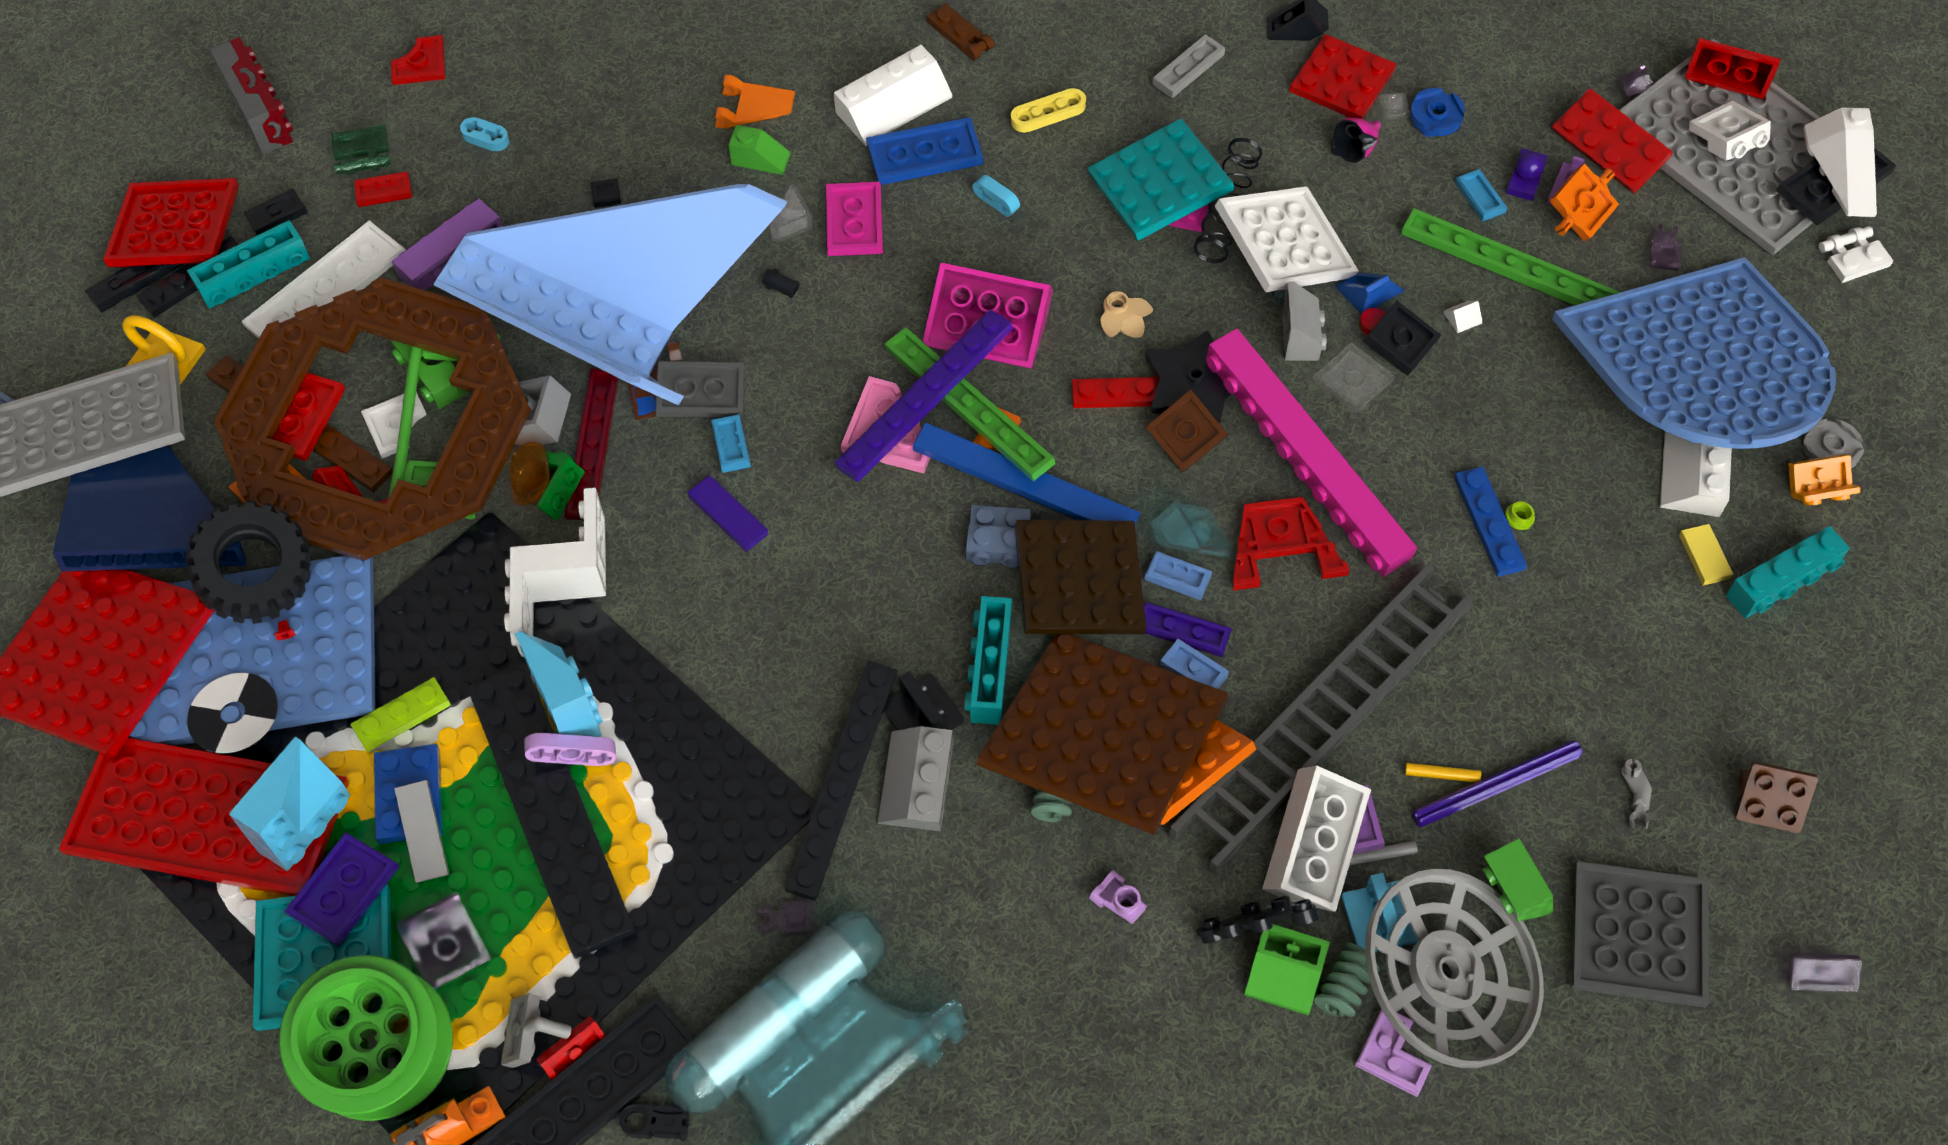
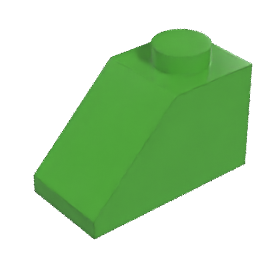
[728,125,791,175]

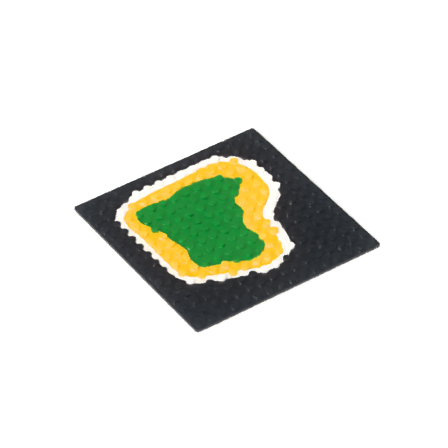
[140,513,816,1145]

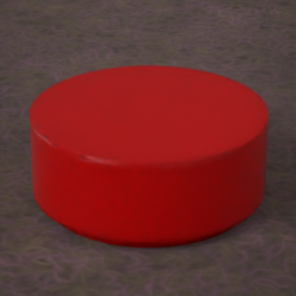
[1359,308,1386,335]

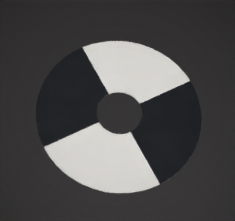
[187,673,278,753]

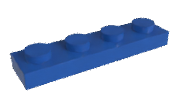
[1454,467,1527,577]

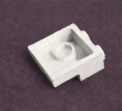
[1689,101,1771,161]

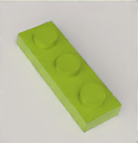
[350,677,451,753]

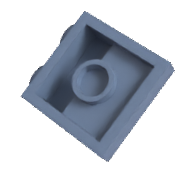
[966,505,1031,568]

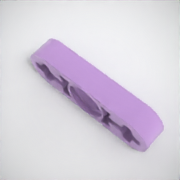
[524,733,616,766]

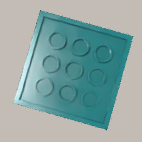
[1087,118,1234,241]
[253,884,391,1031]

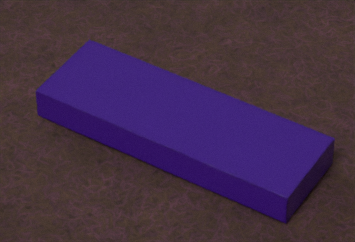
[687,475,768,552]
[1144,602,1232,657]

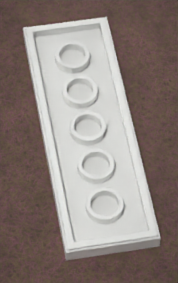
[242,220,406,338]

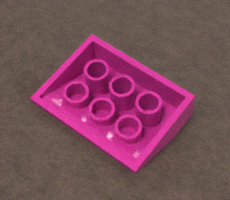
[923,262,1053,369]

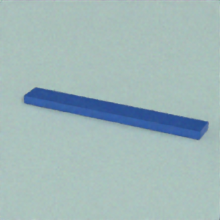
[913,422,1140,526]

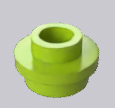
[1505,501,1535,530]

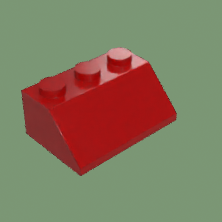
[1684,38,1781,99]

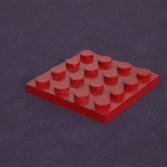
[103,178,239,267]

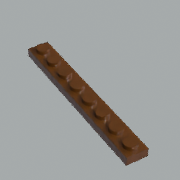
[206,355,393,493]

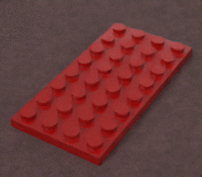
[59,738,350,896]

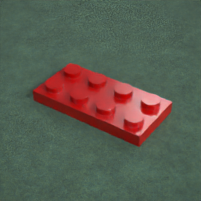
[1552,88,1672,194]

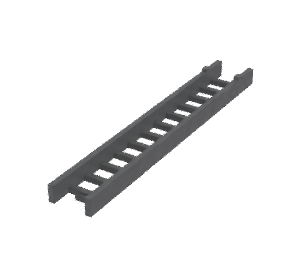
[1169,563,1475,875]

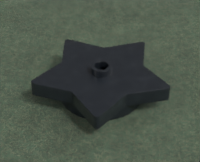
[1145,331,1232,424]

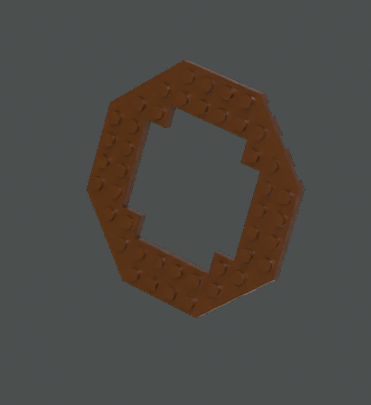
[214,278,531,561]

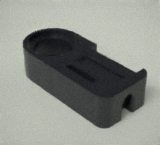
[619,1104,690,1141]

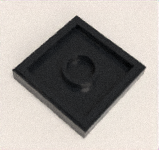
[1363,301,1441,376]

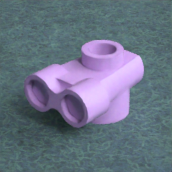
[1089,870,1147,924]

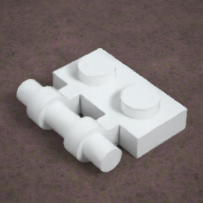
[1818,226,1893,283]

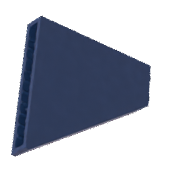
[53,445,247,571]

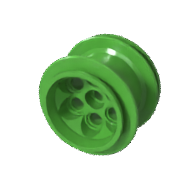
[279,955,453,1121]

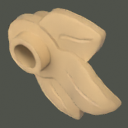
[1100,291,1153,338]

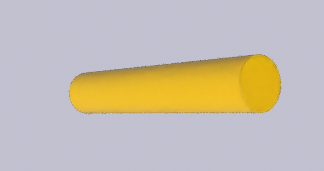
[1405,763,1481,783]

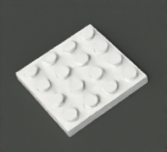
[1215,186,1359,293]

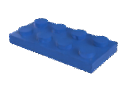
[866,117,983,185]

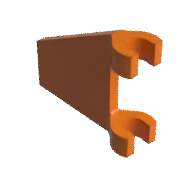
[715,75,795,129]

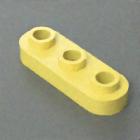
[1011,88,1086,133]

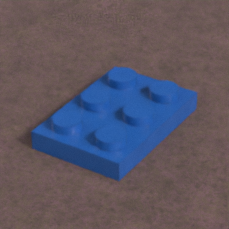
[374,744,443,844]

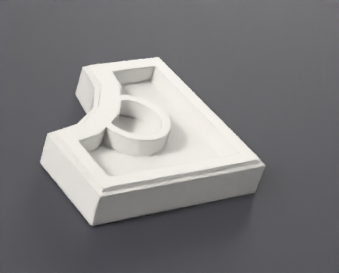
[361,392,427,459]

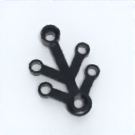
[1196,896,1319,943]

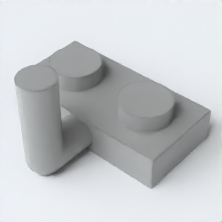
[501,993,572,1068]

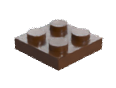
[1146,389,1229,472]

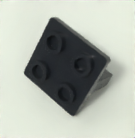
[883,671,964,730]

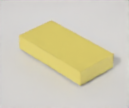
[1679,524,1733,586]

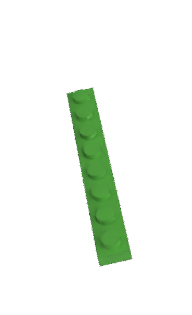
[1401,208,1620,305]
[884,327,1055,481]

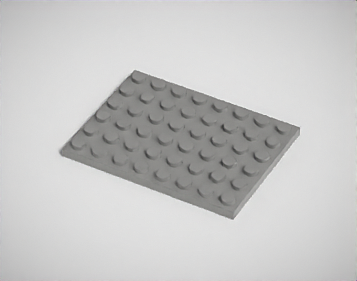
[1620,39,1821,256]

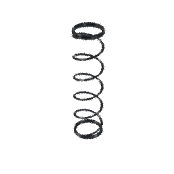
[1193,138,1262,263]

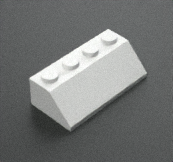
[834,45,952,146]
[1660,431,1732,517]
[1262,766,1371,912]

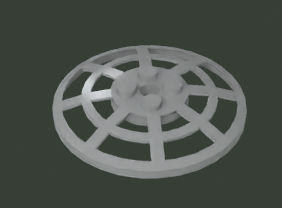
[1365,868,1544,1068]

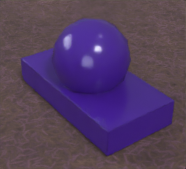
[1506,148,1548,201]

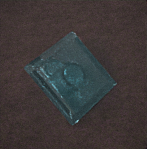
[1150,502,1236,558]

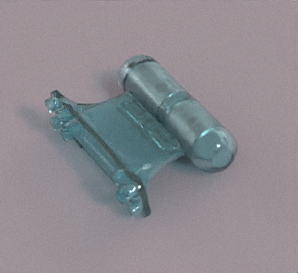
[665,910,968,1145]

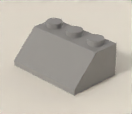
[878,726,954,831]

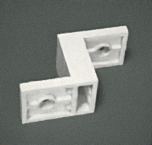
[504,488,606,657]

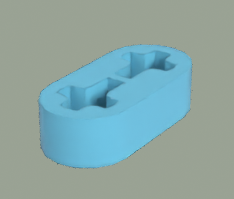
[460,117,509,151]
[972,175,1020,217]

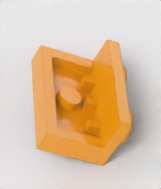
[1788,454,1860,505]

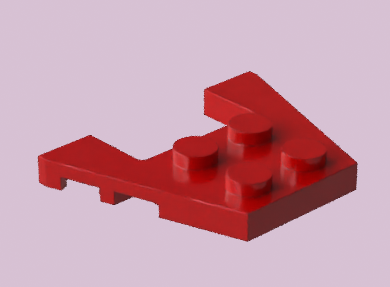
[1232,497,1350,591]

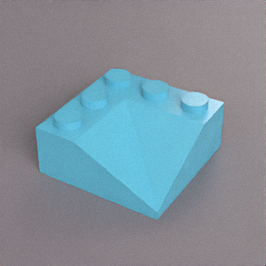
[515,631,603,750]
[229,737,351,871]

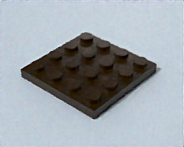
[1015,520,1147,634]

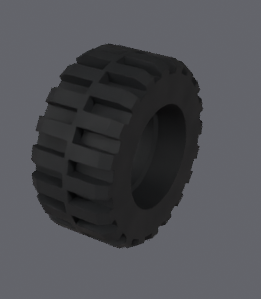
[186,500,311,624]

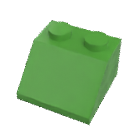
[1482,839,1553,922]

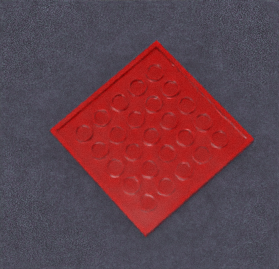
[0,569,215,758]

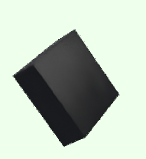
[590,178,621,208]

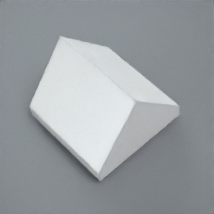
[1443,301,1482,333]

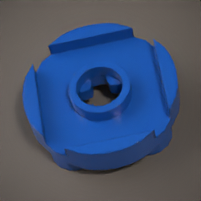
[1410,88,1465,137]

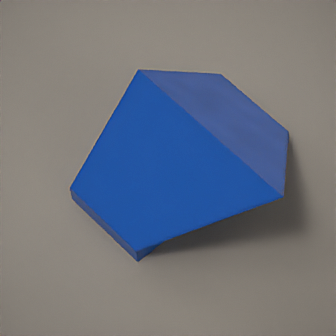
[1335,273,1405,315]

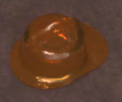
[510,441,554,506]

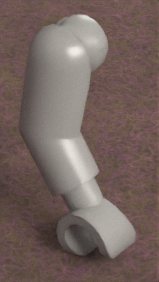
[1622,759,1652,829]

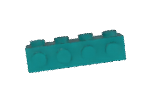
[187,220,310,309]
[1726,526,1850,619]
[965,596,1012,725]

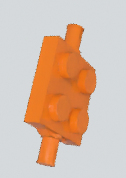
[1549,163,1619,241]

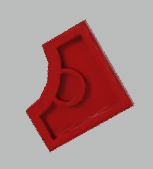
[391,35,446,85]

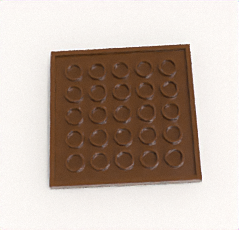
[977,634,1228,835]

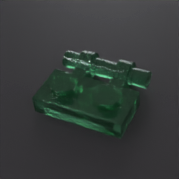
[331,124,391,175]

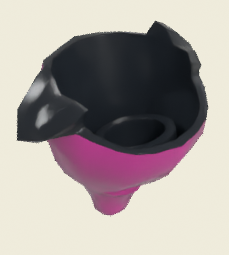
[1331,117,1381,163]

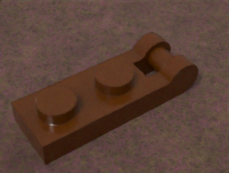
[927,3,994,61]

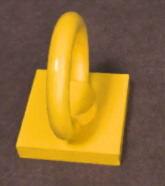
[122,315,206,385]

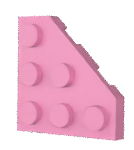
[841,376,930,474]

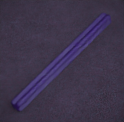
[1412,740,1583,827]

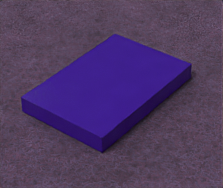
[284,832,399,947]

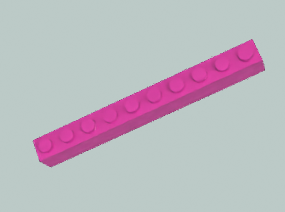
[1206,328,1417,578]

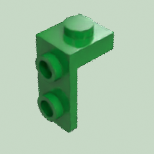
[537,451,585,521]

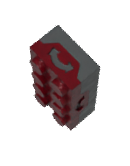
[210,37,293,154]

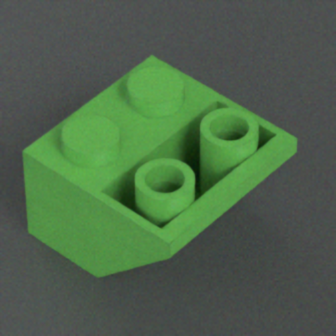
[1244,924,1330,1016]

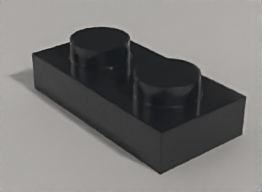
[243,189,308,235]

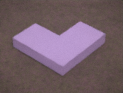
[1355,1009,1432,1097]

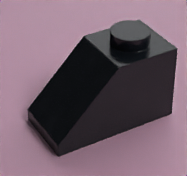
[1267,0,1329,41]

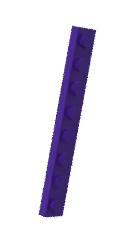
[835,309,1013,483]

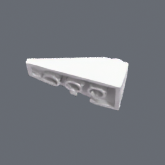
[1803,108,1877,217]

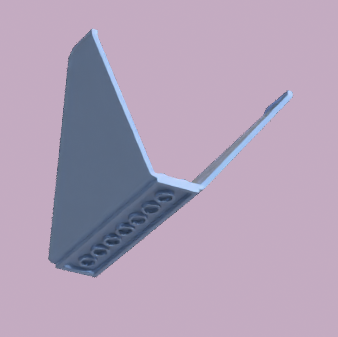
[434,184,787,405]

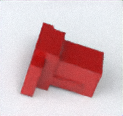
[274,620,295,641]

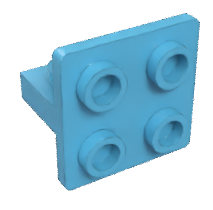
[1341,873,1418,952]

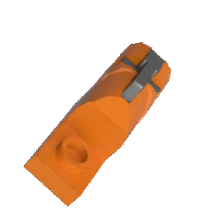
[390,1086,506,1145]

